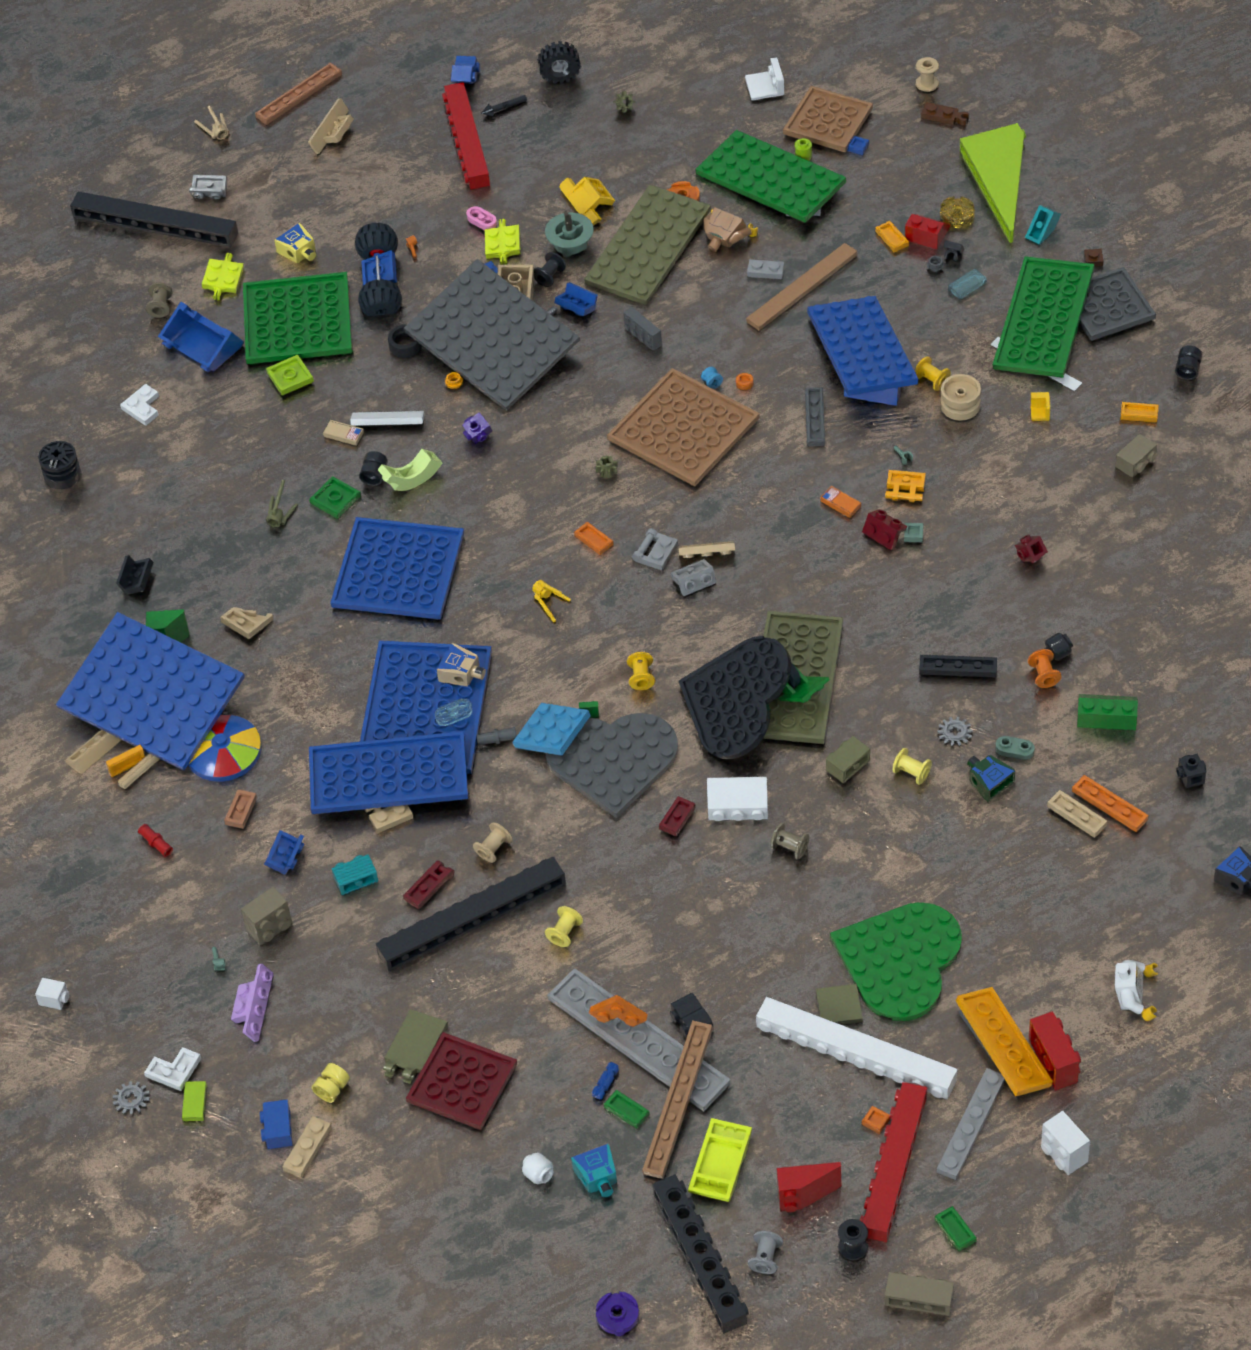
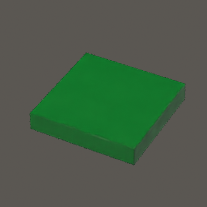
[309,476,361,519]

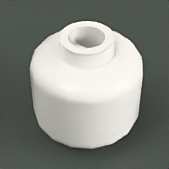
[522,1153,553,1184]

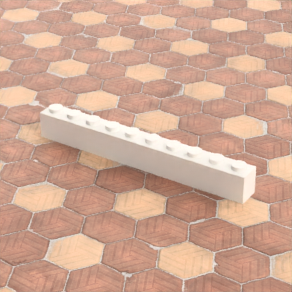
[756,997,957,1099]

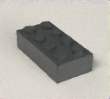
[624,307,662,351]

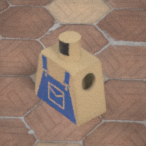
[437,643,486,686]

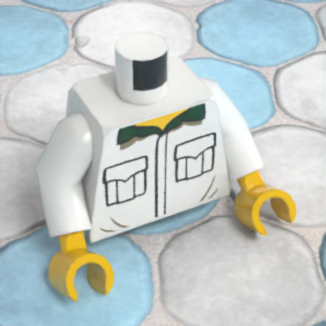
[1115,960,1158,1021]

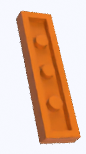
[1072,775,1149,832]

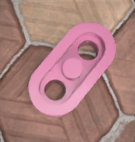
[466,206,497,230]

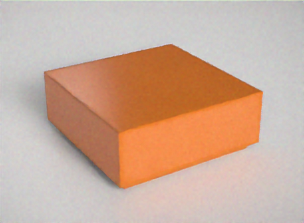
[862,1106,890,1134]

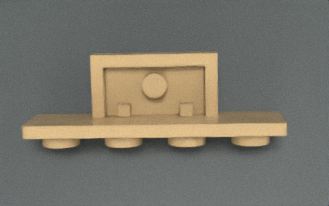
[308,98,354,154]

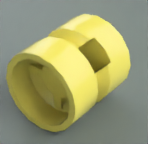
[312,1063,350,1103]

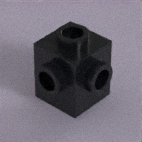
[1176,753,1206,788]

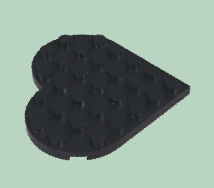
[679,636,791,759]

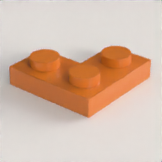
[589,995,648,1027]

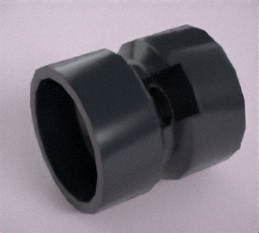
[1175,345,1202,380]
[359,451,388,486]

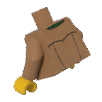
[704,207,758,252]

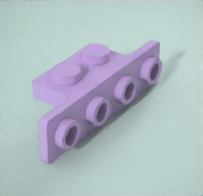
[231,964,273,1042]

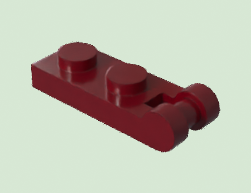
[403,860,455,910]

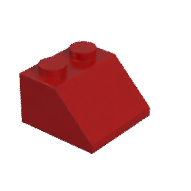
[905,214,951,249]

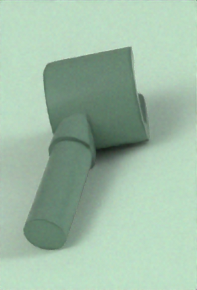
[893,445,913,465]
[212,947,225,971]

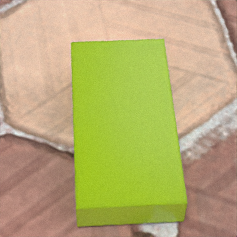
[182,1081,207,1121]

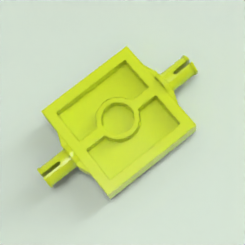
[485,219,521,265]
[202,253,244,301]

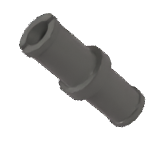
[477,727,517,746]

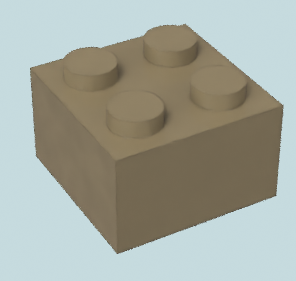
[241,887,293,946]

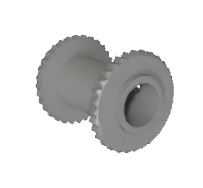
[748,1231,783,1274]

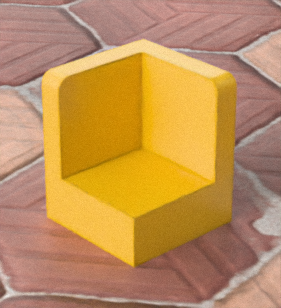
[1030,392,1050,421]

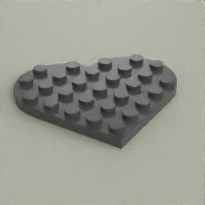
[545,713,678,818]

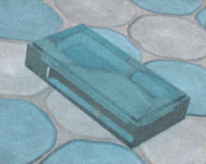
[948,269,987,299]

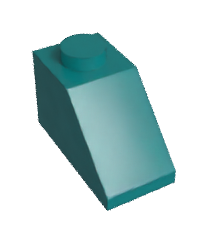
[1025,205,1061,245]

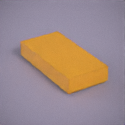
[875,221,909,253]
[1120,402,1159,423]
[106,745,145,777]

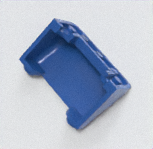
[158,302,244,373]

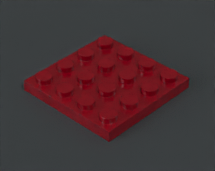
[406,1032,517,1130]

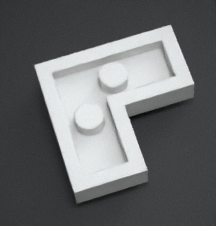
[120,384,159,426]
[144,1047,201,1091]

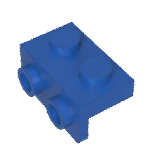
[554,282,598,316]
[264,830,304,875]

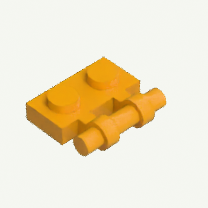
[885,470,926,503]

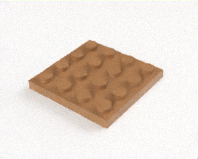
[783,86,873,152]

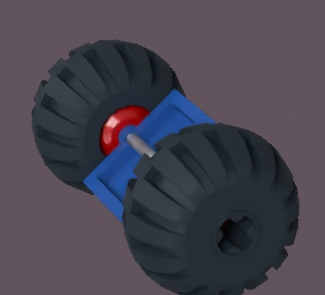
[355,222,402,316]

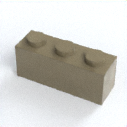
[885,1272,954,1316]

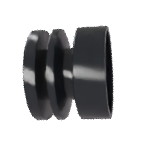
[38,441,81,490]

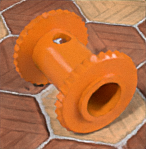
[1028,649,1062,688]

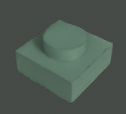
[904,523,924,542]

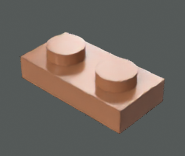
[224,789,257,829]

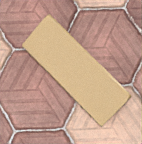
[65,730,121,774]

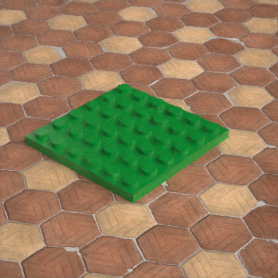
[243,272,352,364]

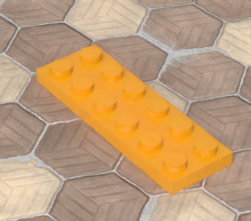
[956,987,1053,1096]

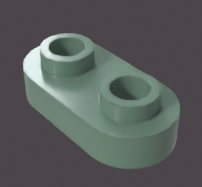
[995,736,1035,760]

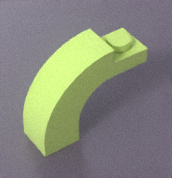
[378,449,443,491]

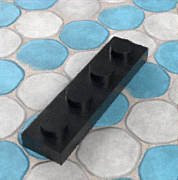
[919,655,997,677]

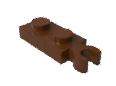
[921,102,969,125]

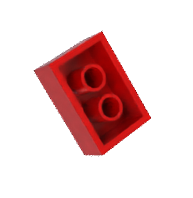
[1029,1011,1081,1091]

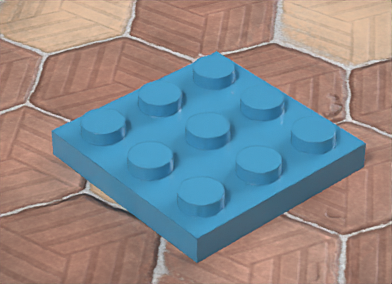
[513,703,591,756]

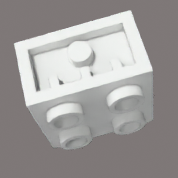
[745,57,784,100]

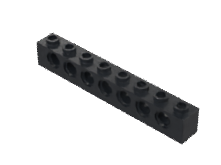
[652,1174,749,1334]

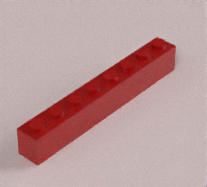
[442,82,490,190]
[860,1082,927,1243]

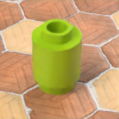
[795,138,812,161]

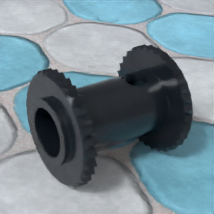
[534,252,566,287]
[838,1219,868,1261]

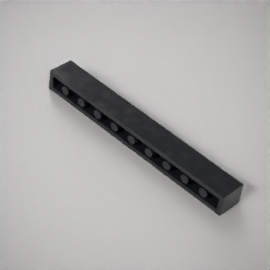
[70,191,238,247]
[375,857,566,972]

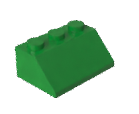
[1077,694,1138,730]

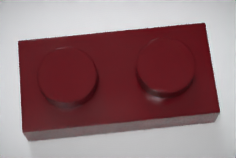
[659,796,696,837]

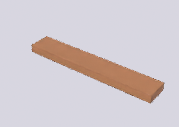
[255,62,342,125]

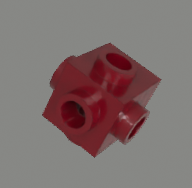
[1015,535,1048,563]

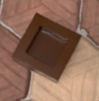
[1084,248,1104,267]

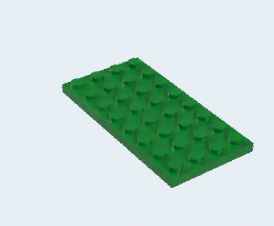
[695,130,847,223]
[992,256,1095,378]

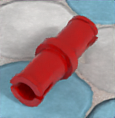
[138,824,173,857]

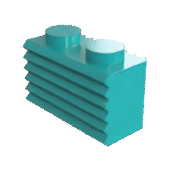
[331,854,378,895]

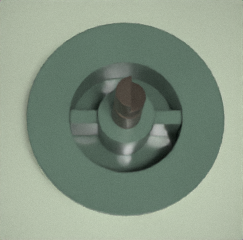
[545,211,594,257]

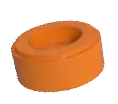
[736,373,754,390]

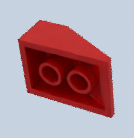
[776,1162,842,1212]

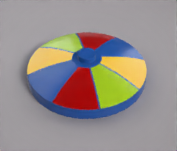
[188,715,262,782]

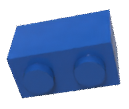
[260,1099,293,1149]

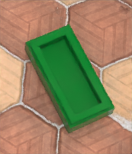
[604,1089,650,1129]
[935,1206,977,1252]

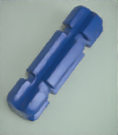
[592,1062,619,1100]

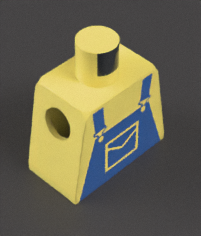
[274,223,316,263]

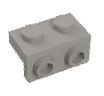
[189,175,228,199]

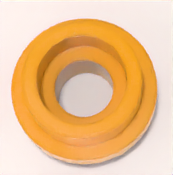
[445,372,463,389]

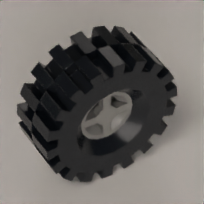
[537,41,581,84]

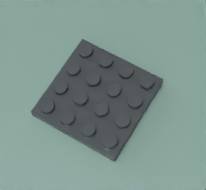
[1079,267,1156,341]

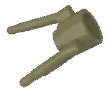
[266,480,298,527]

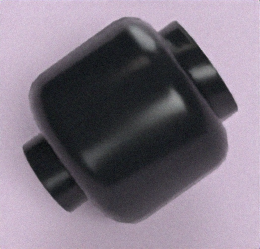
[1044,633,1073,661]

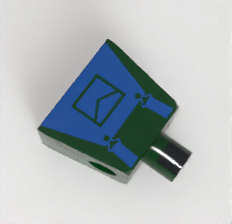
[967,755,1015,802]

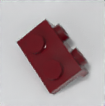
[862,509,907,550]

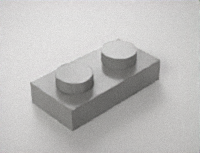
[747,259,784,279]

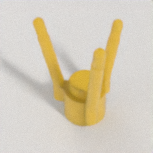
[532,580,571,622]

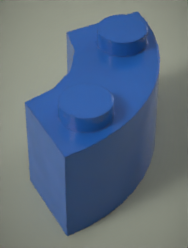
[451,56,480,84]

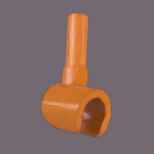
[406,235,418,259]

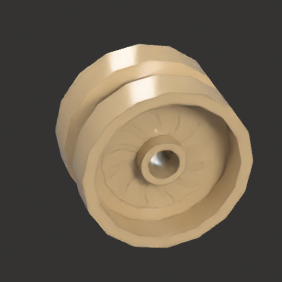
[940,374,981,421]

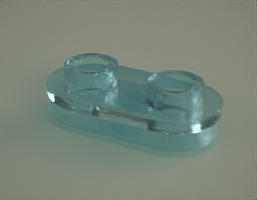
[435,699,473,726]

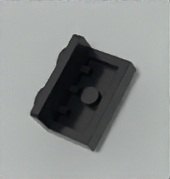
[116,555,154,595]

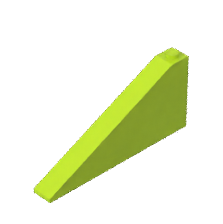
[960,123,1026,243]

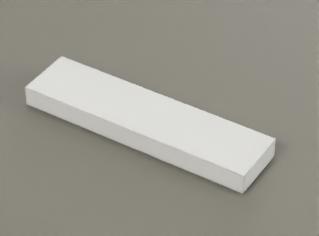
[350,411,424,426]

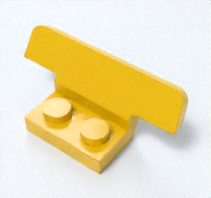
[559,177,615,226]

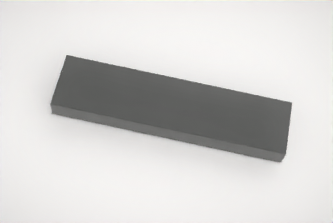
[805,387,825,447]

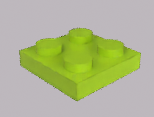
[266,355,314,396]

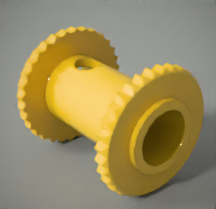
[915,356,951,391]
[627,652,655,690]

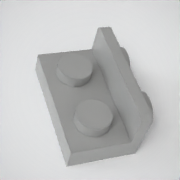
[671,559,716,596]

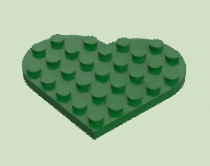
[830,902,962,1021]

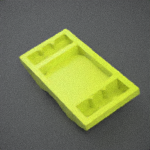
[688,1118,752,1202]

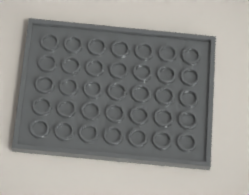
[404,259,580,411]

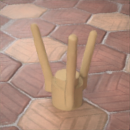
[194,106,230,140]

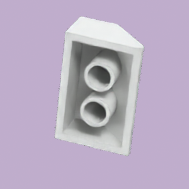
[707,777,768,821]

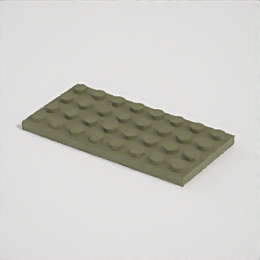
[584,185,711,306]
[763,611,843,744]

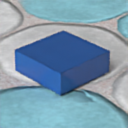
[847,136,869,155]

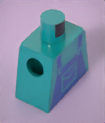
[571,1144,617,1197]

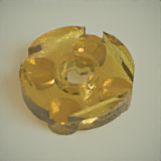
[940,196,975,228]

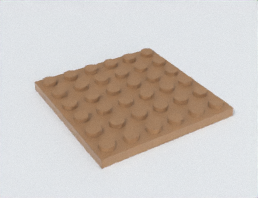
[607,368,760,486]

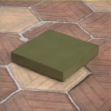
[816,984,863,1025]

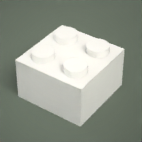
[1041,1111,1090,1175]

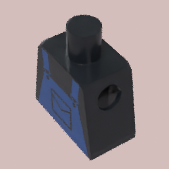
[1214,846,1251,895]

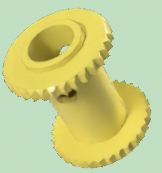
[892,748,932,785]
[545,906,583,947]

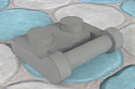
[632,528,678,571]

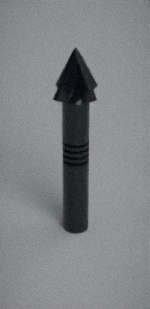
[481,95,527,116]

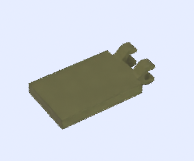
[383,1009,448,1085]

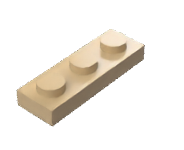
[678,541,735,558]
[1047,790,1107,838]
[282,1116,332,1178]

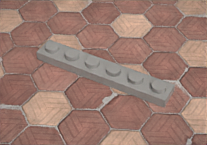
[937,1068,1005,1180]

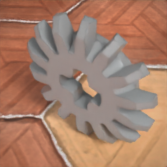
[937,717,973,746]
[113,1081,150,1114]

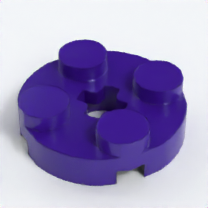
[596,1291,640,1336]

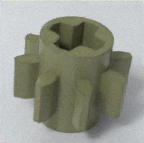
[613,91,635,113]
[595,456,618,478]

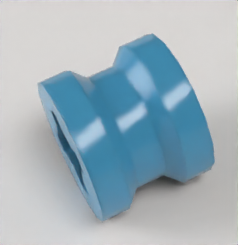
[701,367,723,389]

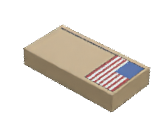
[323,420,364,446]

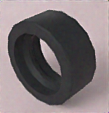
[388,324,422,358]

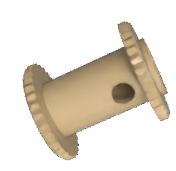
[915,57,939,92]
[473,823,512,863]

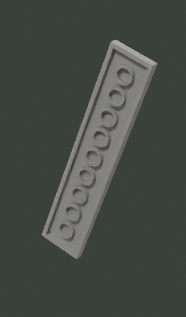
[547,968,731,1112]

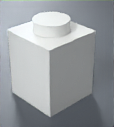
[35,978,69,1010]

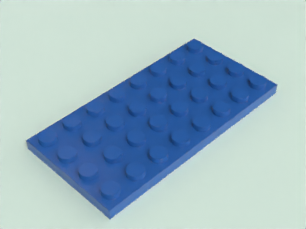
[807,296,918,396]
[309,731,468,814]

